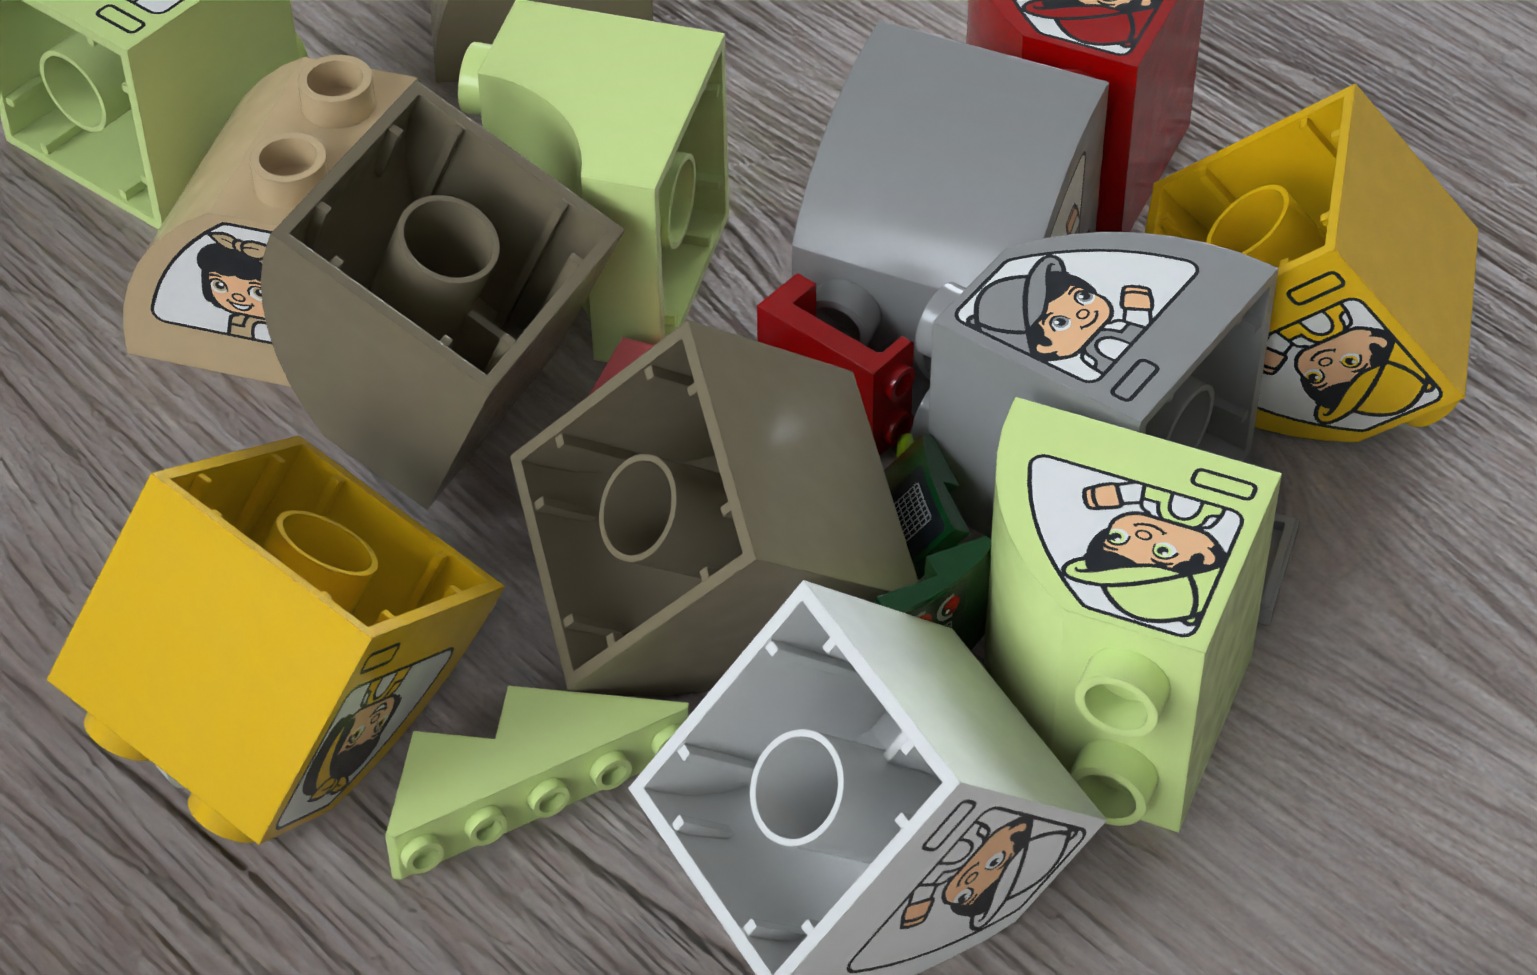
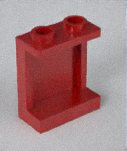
[757,273,915,456]

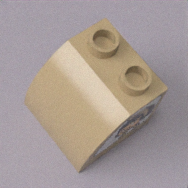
[123,55,419,387]

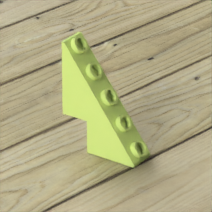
[385,685,689,879]

